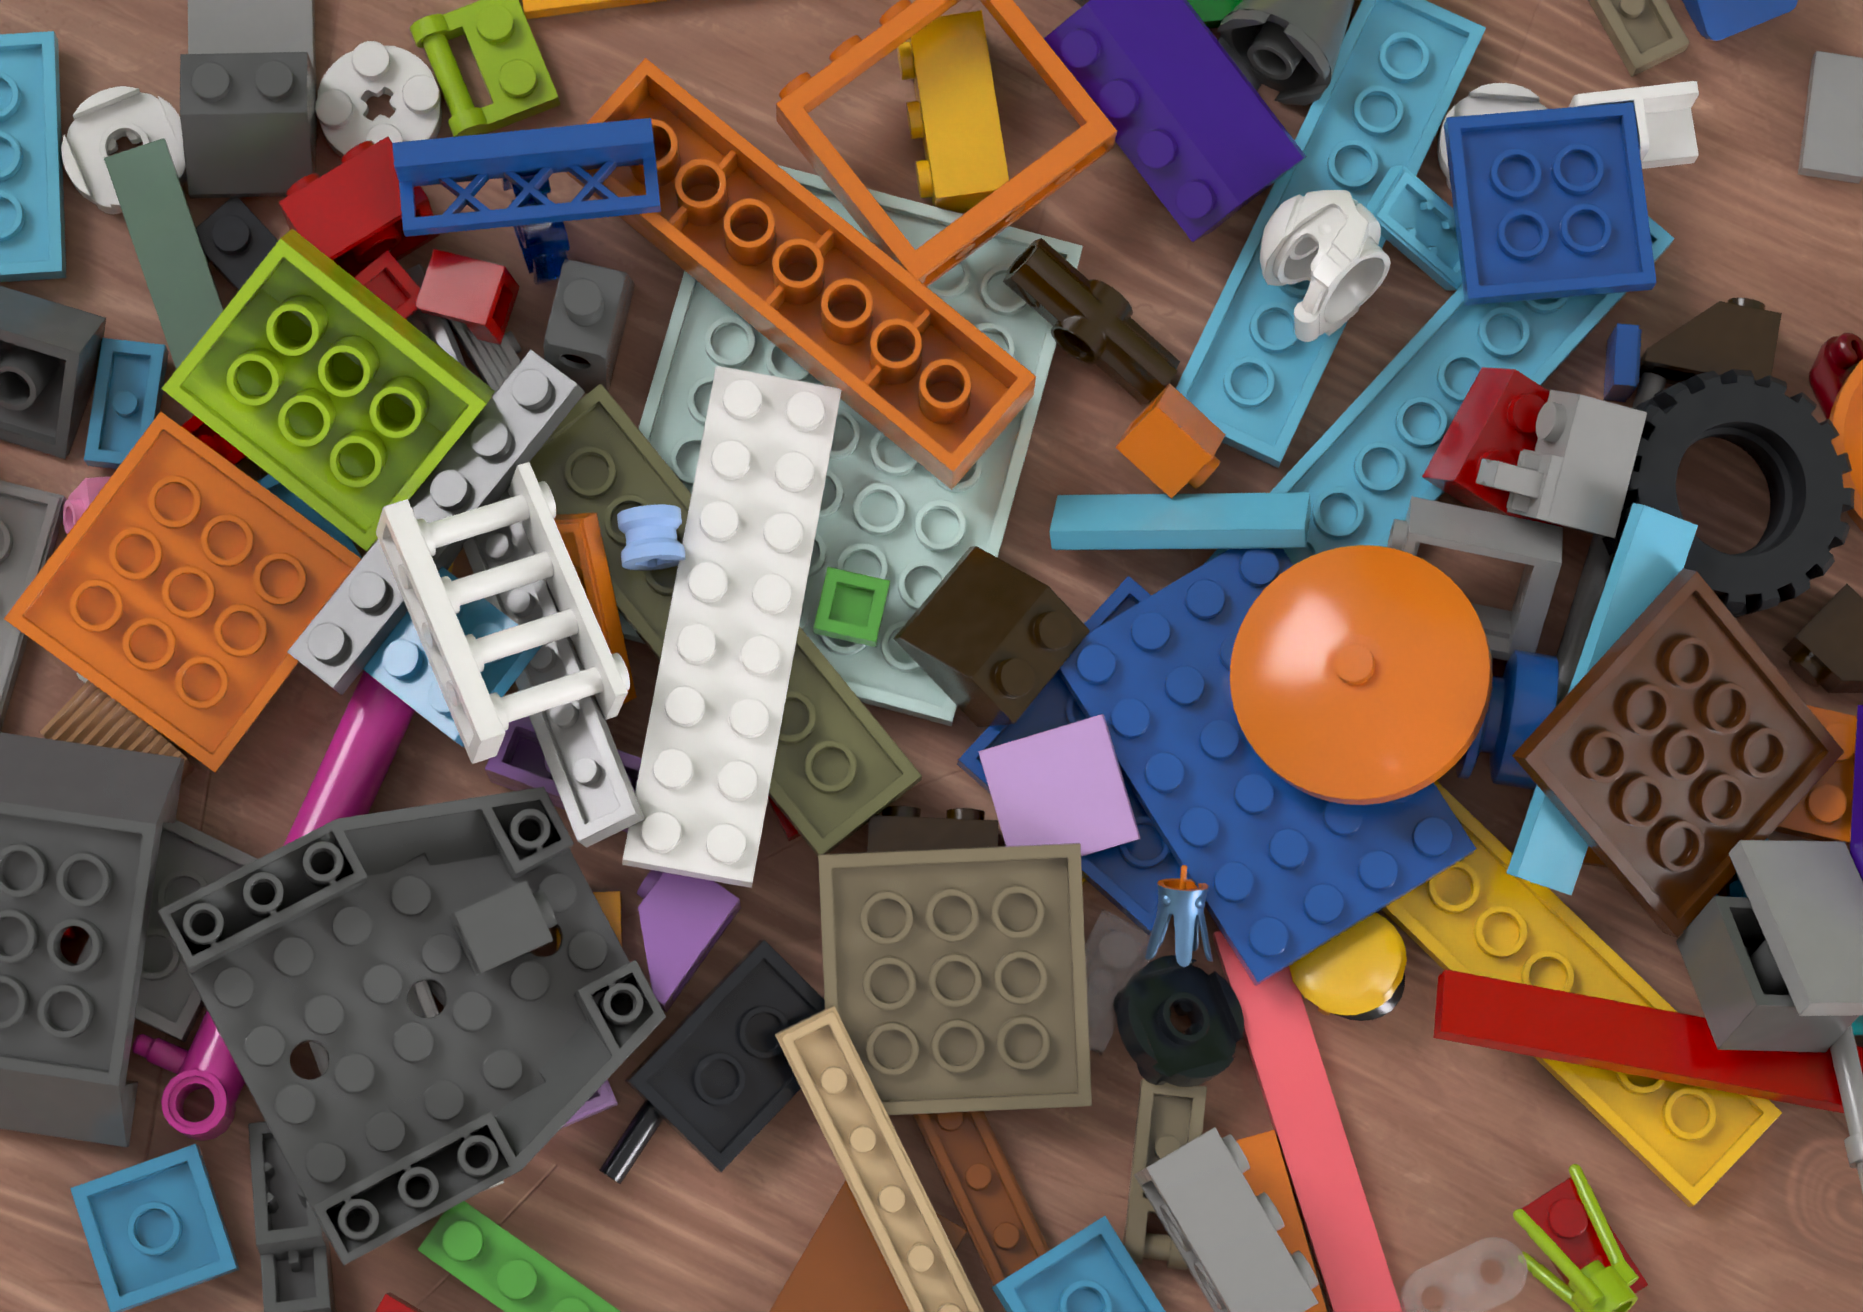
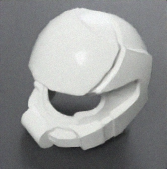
[1260,190,1391,342]

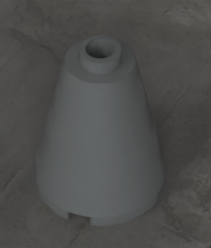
[1217,0,1355,105]

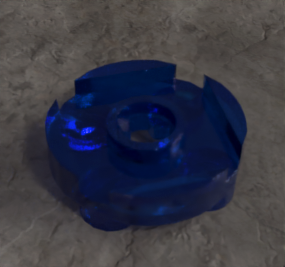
[501,175,570,285]

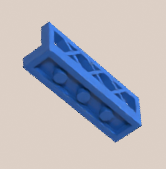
[392,118,661,237]

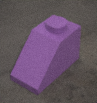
[636,870,741,1013]

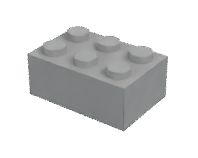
[1134,1127,1319,1312]

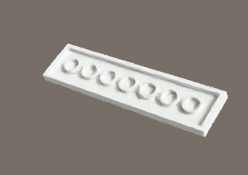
[622,366,842,888]

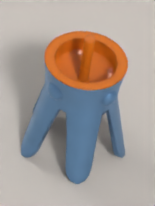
[1145,865,1213,967]

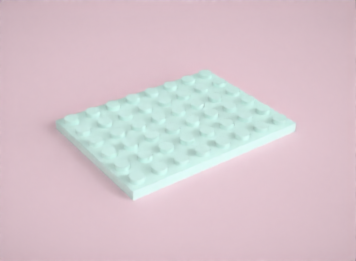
[618,165,1083,726]

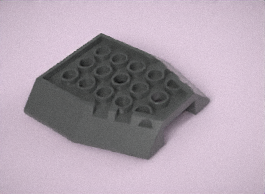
[0,732,184,1147]
[158,787,666,1266]

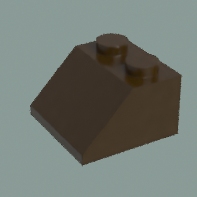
[893,546,1090,727]

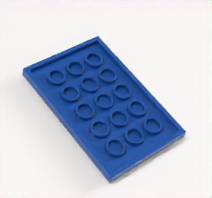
[1057,548,1476,986]

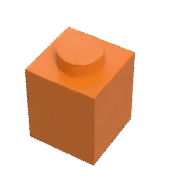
[1115,384,1226,499]

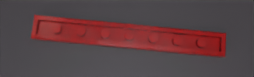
[1433,969,1863,1113]

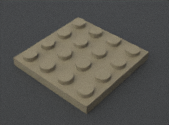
[818,843,1092,1115]

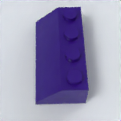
[1044,0,1307,242]

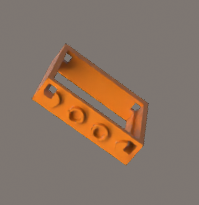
[776,0,1117,287]

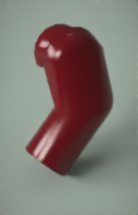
[1809,333,1863,420]

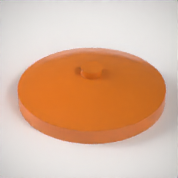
[1230,545,1493,805]

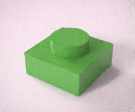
[813,567,890,647]

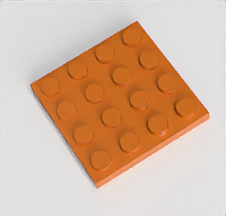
[4,411,361,773]

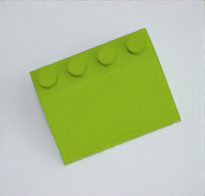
[161,229,495,551]

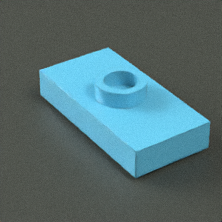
[1366,165,1462,291]

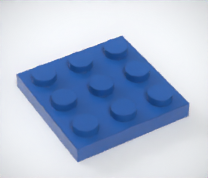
[1444,102,1657,306]

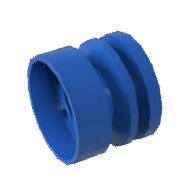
[1456,646,1559,790]

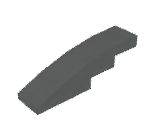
[248,1121,336,1312]

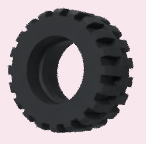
[1602,369,1855,618]

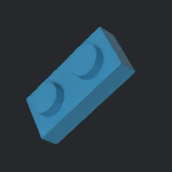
[84,338,169,469]

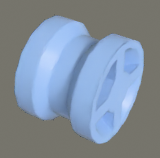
[617,504,686,570]

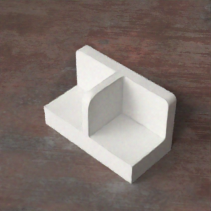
[1569,81,1699,169]

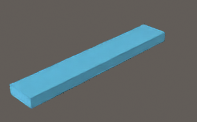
[1507,503,1698,895]

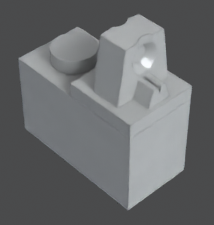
[1476,389,1647,538]

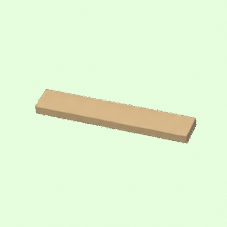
[775,1005,984,1312]

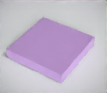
[978,714,1141,857]

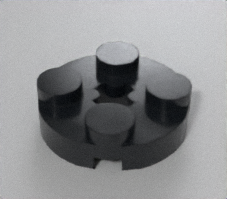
[1113,955,1244,1087]

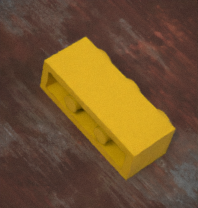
[897,10,1009,213]

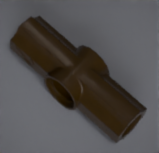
[1003,238,1180,405]

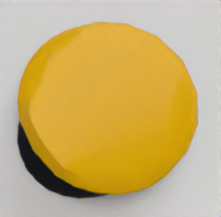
[1289,913,1407,1021]

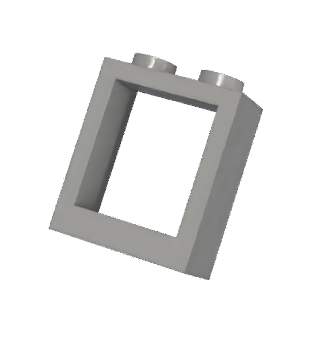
[1387,496,1563,661]

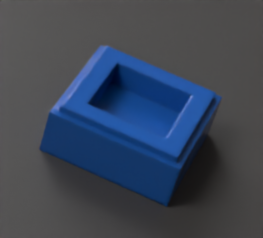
[1603,323,1642,402]

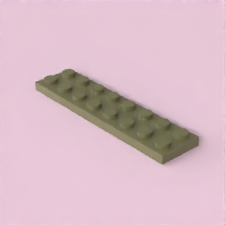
[530,384,922,856]

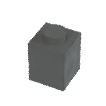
[449,880,557,976]

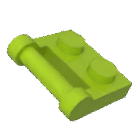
[410,0,560,137]

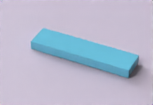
[1049,492,1311,550]

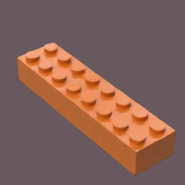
[566,58,1036,490]

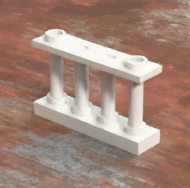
[376,462,630,764]

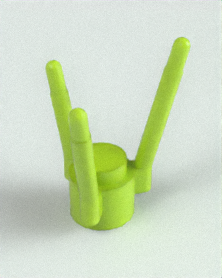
[1513,1164,1639,1312]

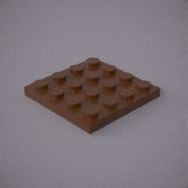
[1512,569,1844,938]

